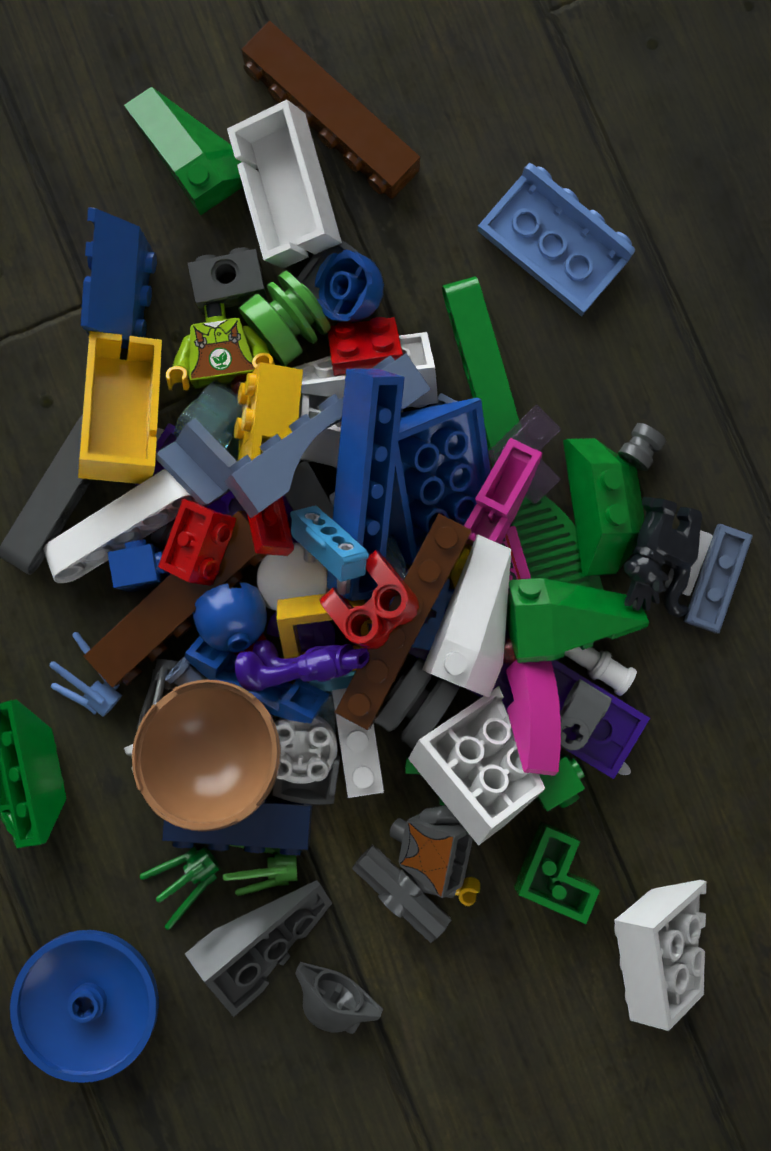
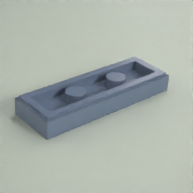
[683,524,753,634]

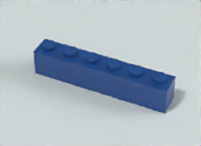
[326,369,405,601]

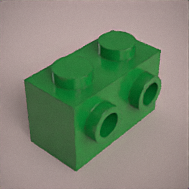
[535,754,585,811]

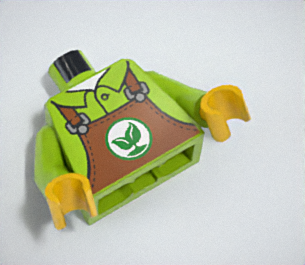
[166,302,275,390]

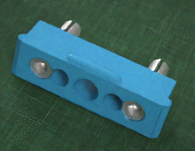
[290,505,369,595]

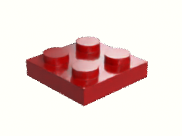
[328,317,403,376]

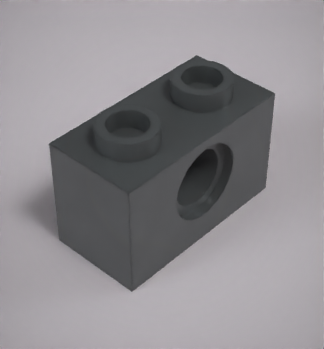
[188,247,267,313]

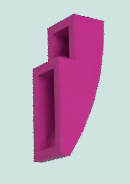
[464,438,542,546]
[506,659,561,776]

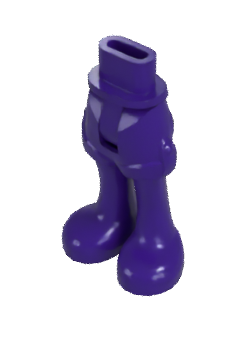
[235,640,369,692]

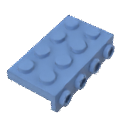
[477,163,635,317]

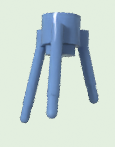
[49,632,122,717]

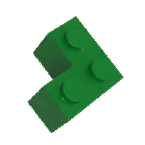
[514,821,600,924]

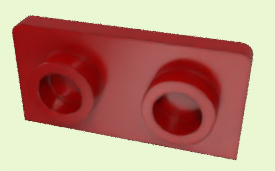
[158,499,236,586]

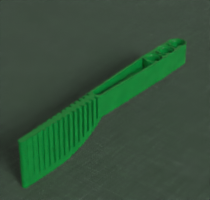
[442,276,603,590]

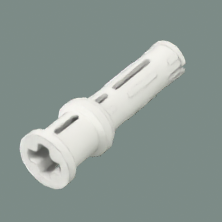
[565,647,637,696]

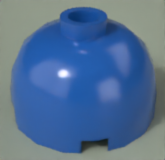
[315,250,384,322]
[193,583,267,652]

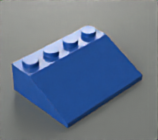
[388,398,491,566]

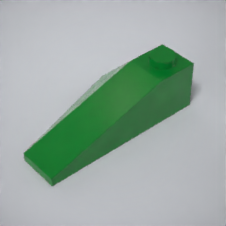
[124,87,243,216]
[506,578,649,663]

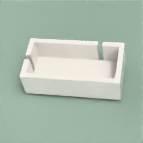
[227,100,342,269]

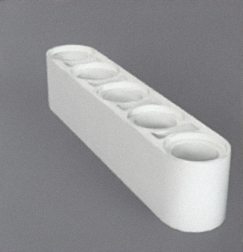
[43,469,198,583]

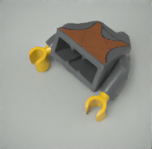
[390,805,481,906]

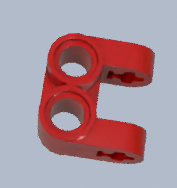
[319,550,419,649]

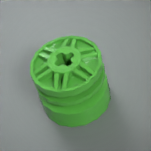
[238,271,331,367]

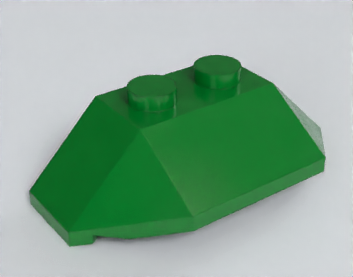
[563,438,645,577]
[0,699,67,848]

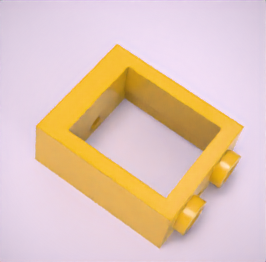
[277,593,372,671]

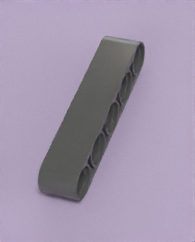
[0,415,92,575]

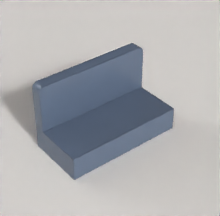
[156,418,237,507]

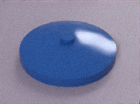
[10,930,159,1083]

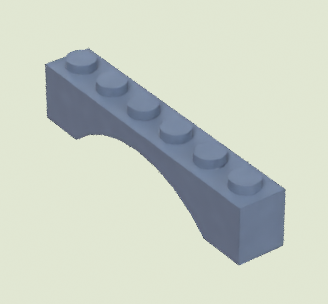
[224,353,431,518]

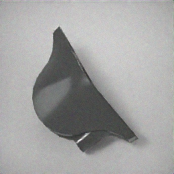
[295,962,383,1034]

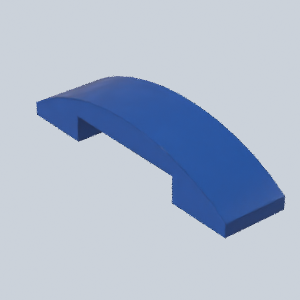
[185,636,329,723]

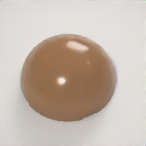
[132,680,281,831]

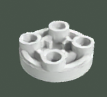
[257,543,329,611]
[275,715,337,784]

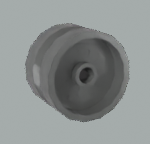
[374,657,460,749]

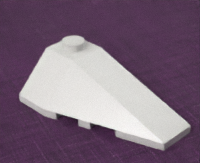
[422,535,511,698]

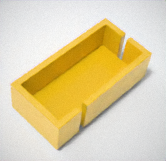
[78,331,162,484]

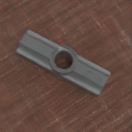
[352,844,451,943]

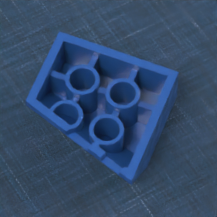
[81,207,157,349]

